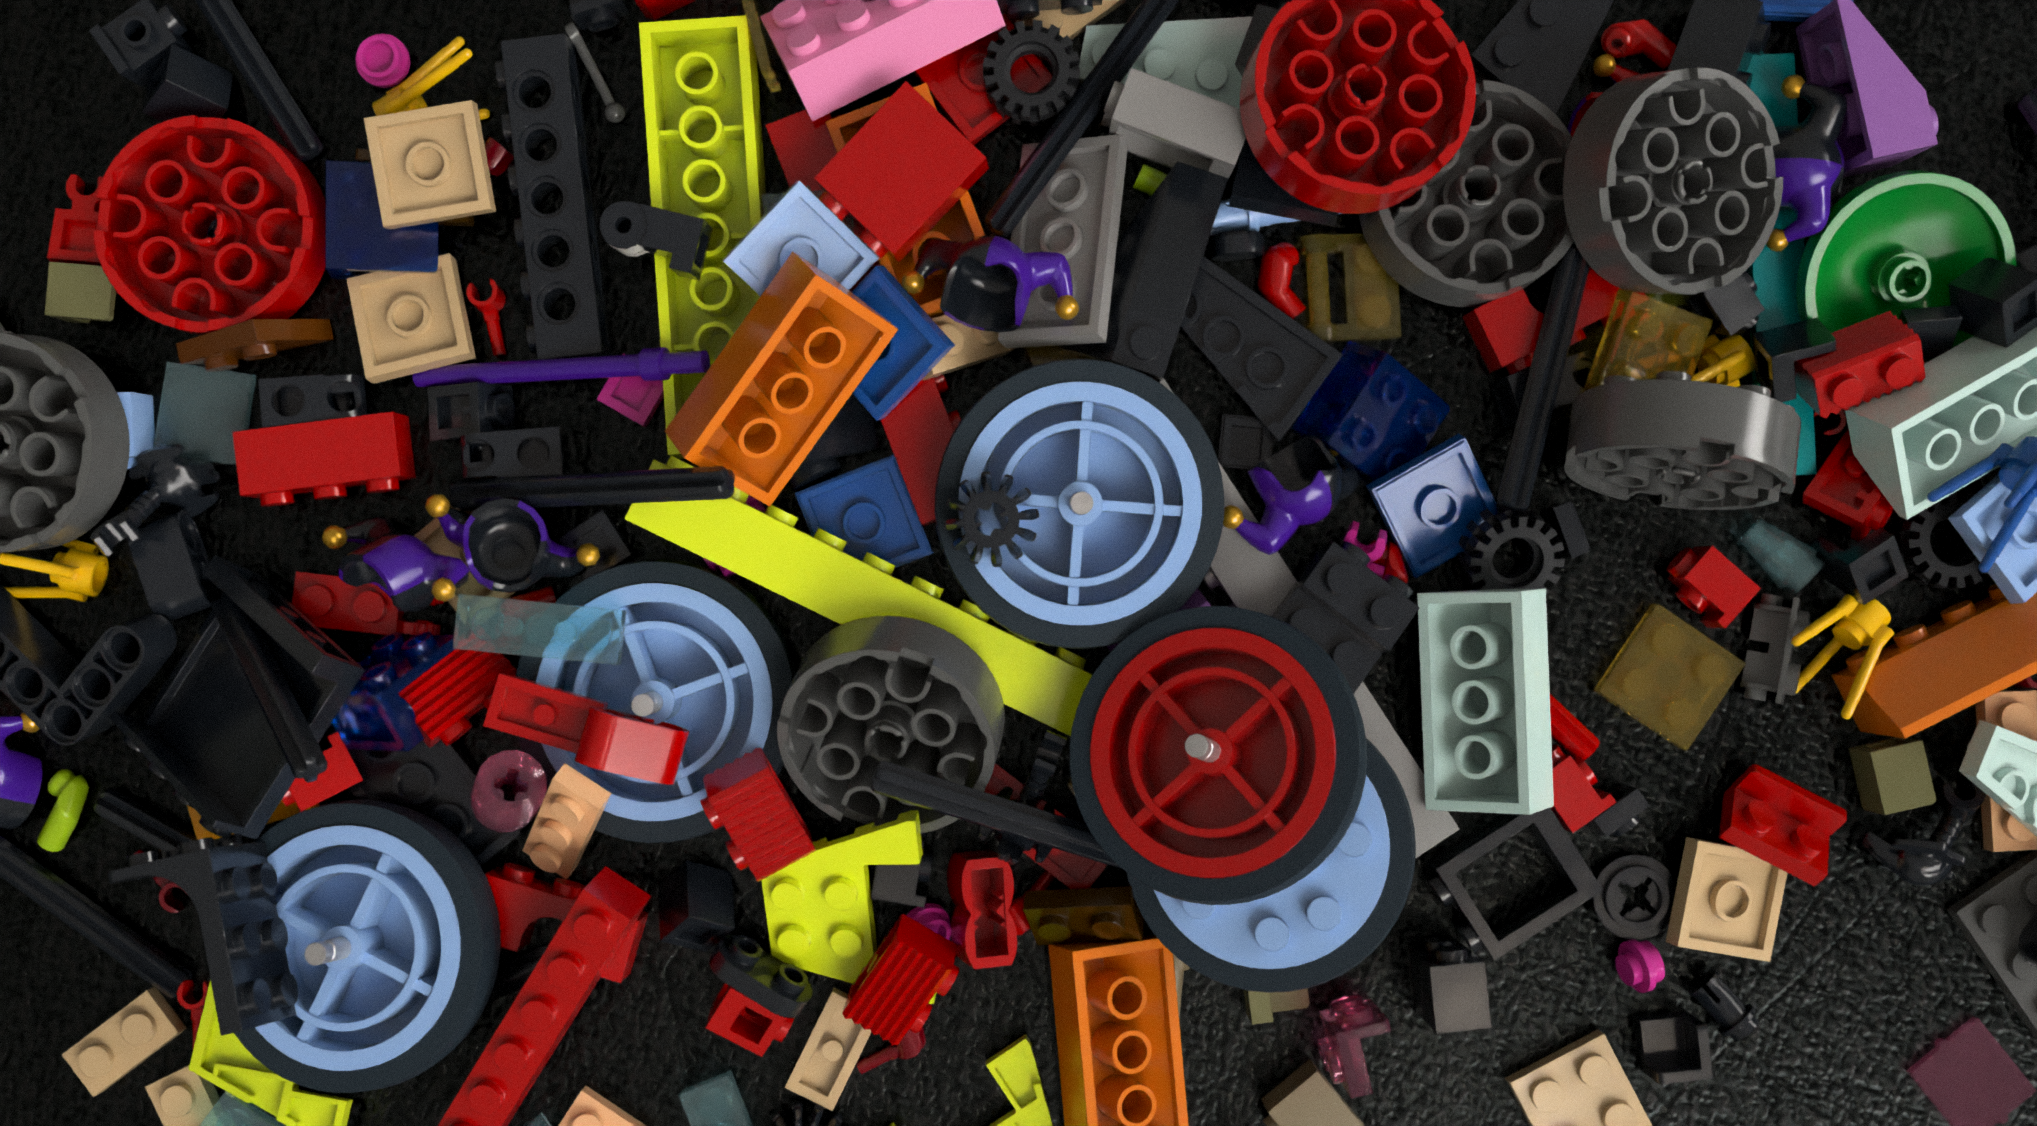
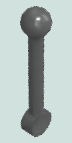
[564,21,626,123]

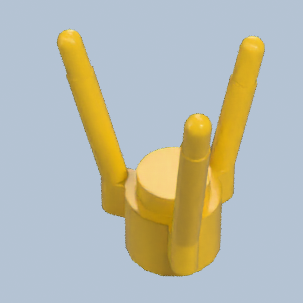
[372,36,490,120]
[1611,334,1756,387]
[0,539,109,602]
[1791,594,1894,719]

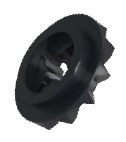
[1592,854,1676,940]

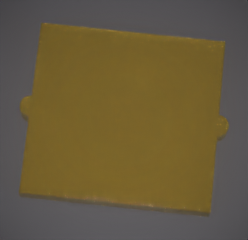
[742,0,781,93]

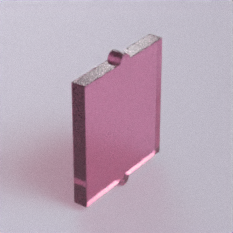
[1906,1016,2036,1126]

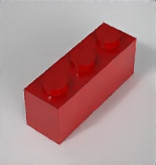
[232,412,416,506]

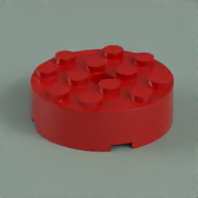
[1240,0,1476,214]
[93,115,331,336]

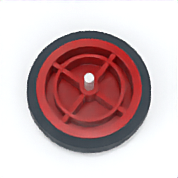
[1070,606,1367,905]

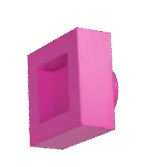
[597,354,664,427]

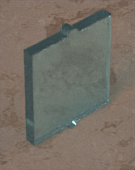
[153,361,256,465]

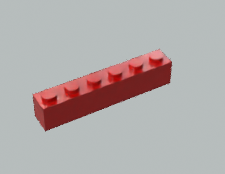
[438,866,651,1126]

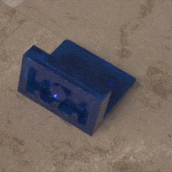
[326,161,438,279]
[1292,340,1450,481]
[332,632,460,752]

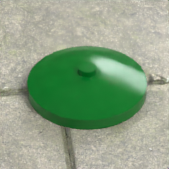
[1796,170,2016,364]

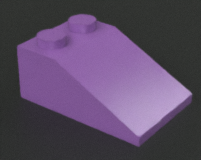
[1795,0,1939,178]

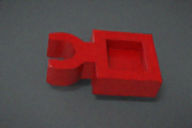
[47,174,103,266]

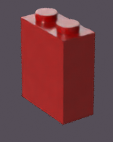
[814,81,989,262]

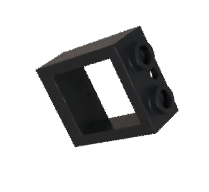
[1425,808,1603,960]

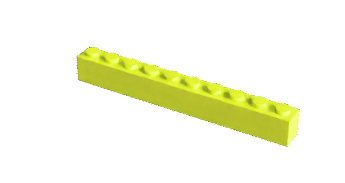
[624,455,1093,736]

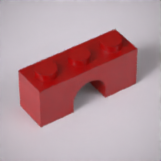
[1462,267,1647,375]
[485,863,649,983]

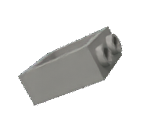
[1101,68,1246,179]

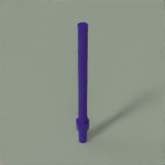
[412,347,710,387]

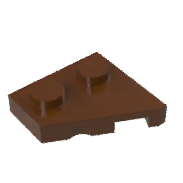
[176,319,334,372]

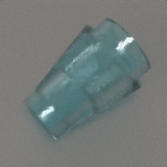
[1739,518,1824,594]

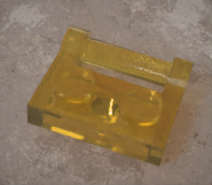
[1300,233,1401,343]

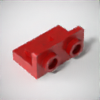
[1803,429,1893,542]
[1719,764,1847,887]

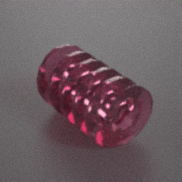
[471,750,547,833]

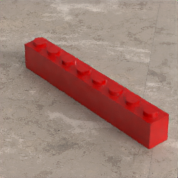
[765,109,961,526]

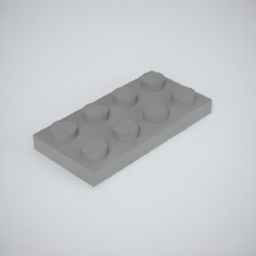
[998,134,1128,349]

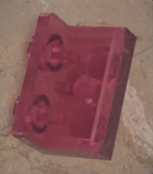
[1317,995,1391,1098]

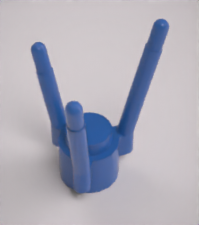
[1927,436,2037,573]

